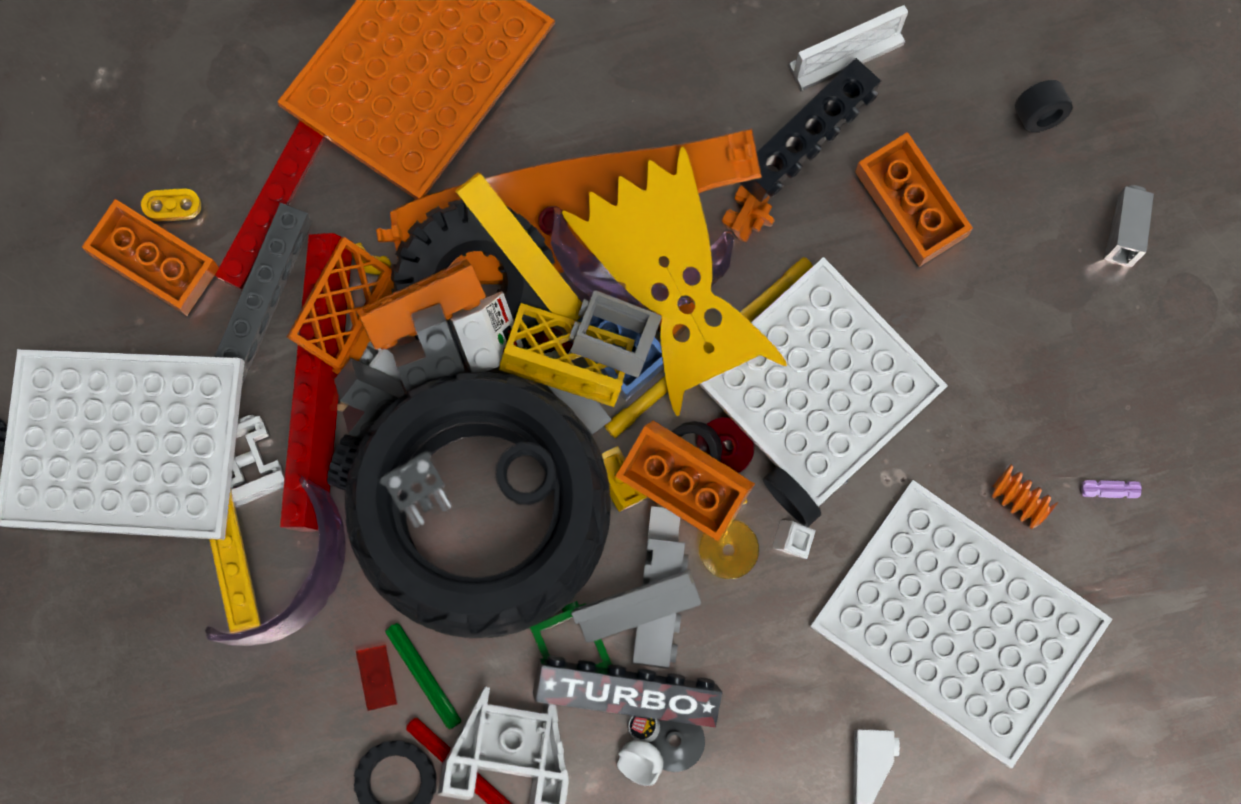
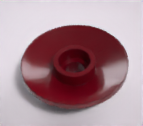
[697,417,755,473]

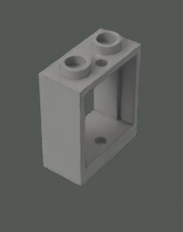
[569,290,662,378]

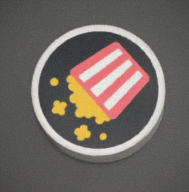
[628,716,660,742]

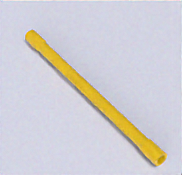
[604,257,813,439]

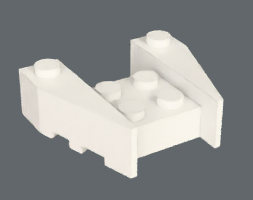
[438,687,569,804]

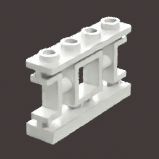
[231,415,285,508]

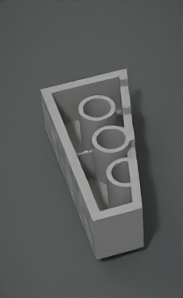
[633,539,689,669]

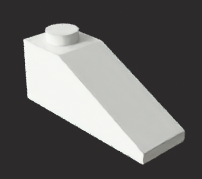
[853,730,900,804]

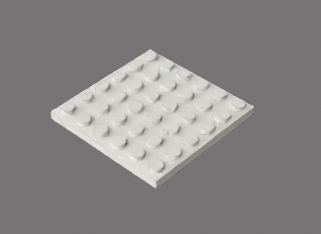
[699,257,948,507]

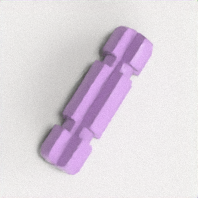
[1081,480,1141,498]

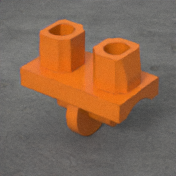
[722,186,775,243]

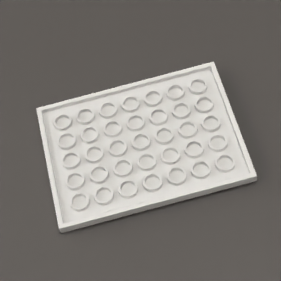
[0,349,245,540]
[810,480,1112,769]

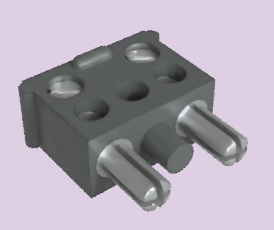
[380,452,452,528]

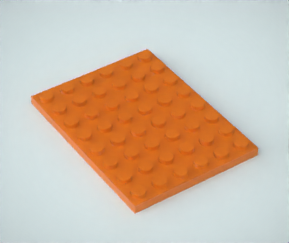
[277,0,555,199]

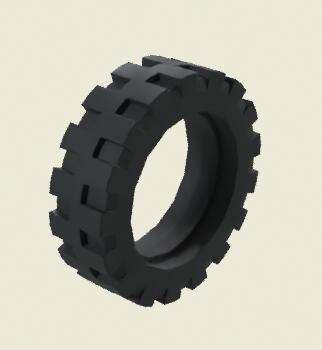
[354,740,437,804]

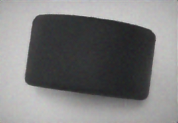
[1015,80,1073,132]

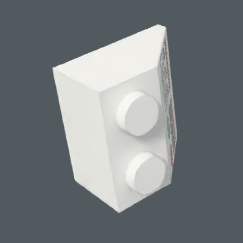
[449,291,523,372]

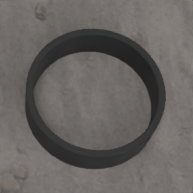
[763,466,822,527]

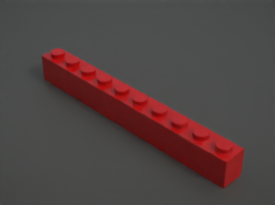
[280,233,353,532]

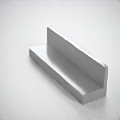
[572,569,701,643]

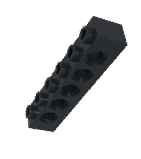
[739,58,881,202]

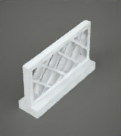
[788,5,908,91]

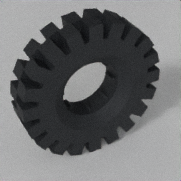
[391,199,555,364]

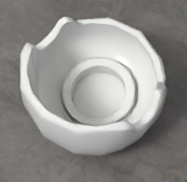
[617,739,663,786]

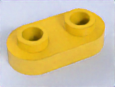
[141,189,202,221]

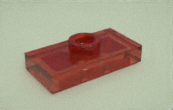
[356,645,398,711]

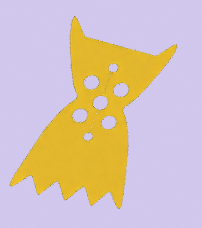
[562,147,787,416]

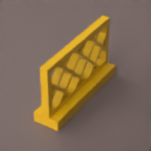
[499,303,635,407]

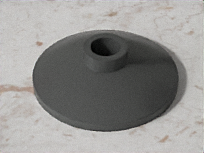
[649,720,705,772]

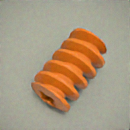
[992,464,1058,530]

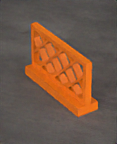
[287,237,394,374]

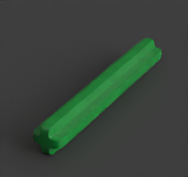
[385,623,461,730]

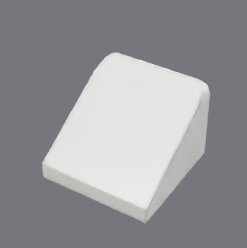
[772,520,816,559]

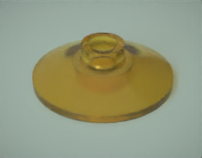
[699,520,759,580]

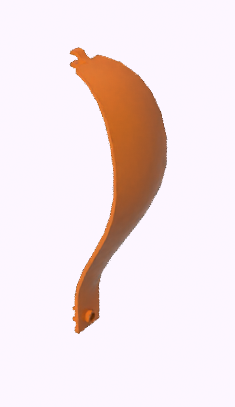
[376,129,761,285]

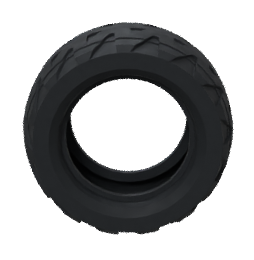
[345,372,611,638]

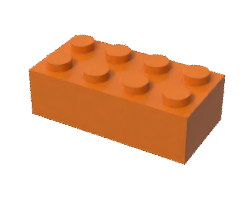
[855,132,973,267]
[82,199,219,316]
[615,420,755,541]

